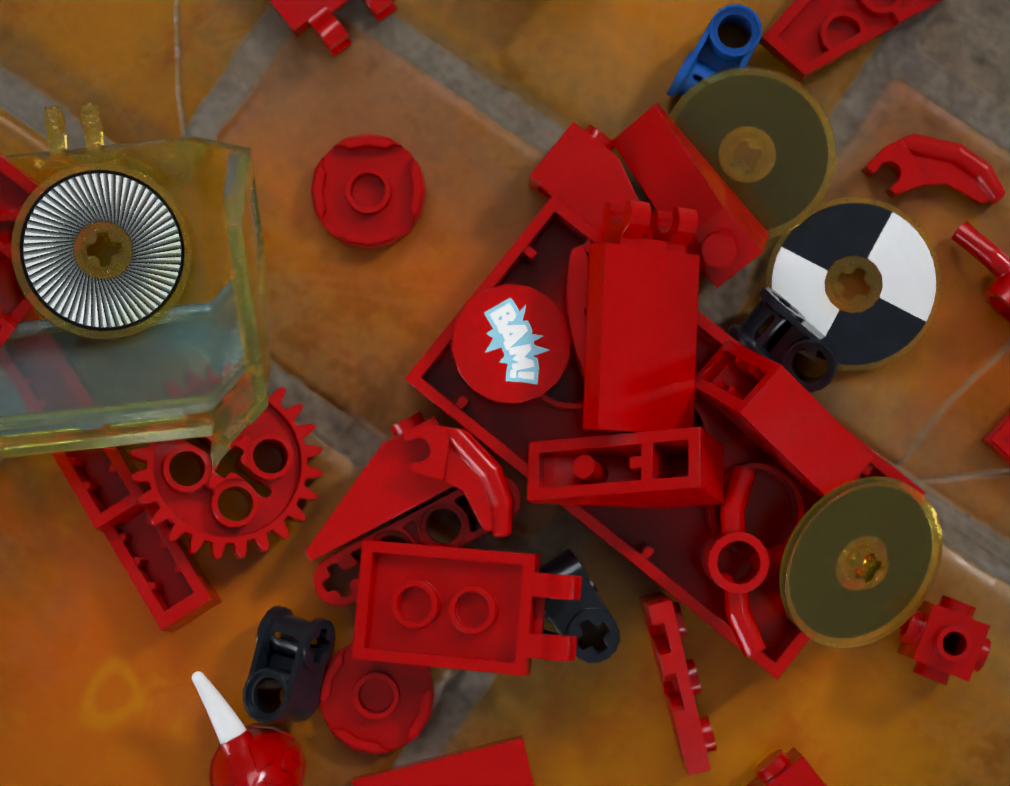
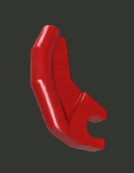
[862,133,1006,204]
[402,424,515,538]

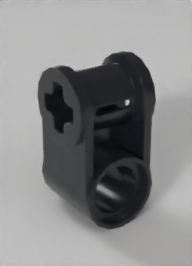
[727,286,840,393]
[539,548,620,663]
[242,605,336,723]

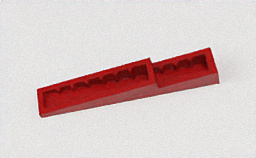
[0,307,222,633]

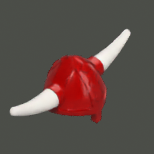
[192,671,306,786]

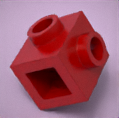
[897,595,991,685]

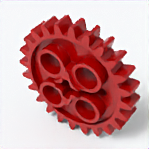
[129,369,323,560]

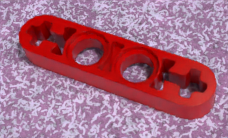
[313,476,521,606]

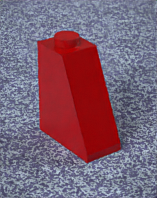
[695,339,874,502]

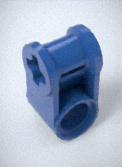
[666,4,762,102]

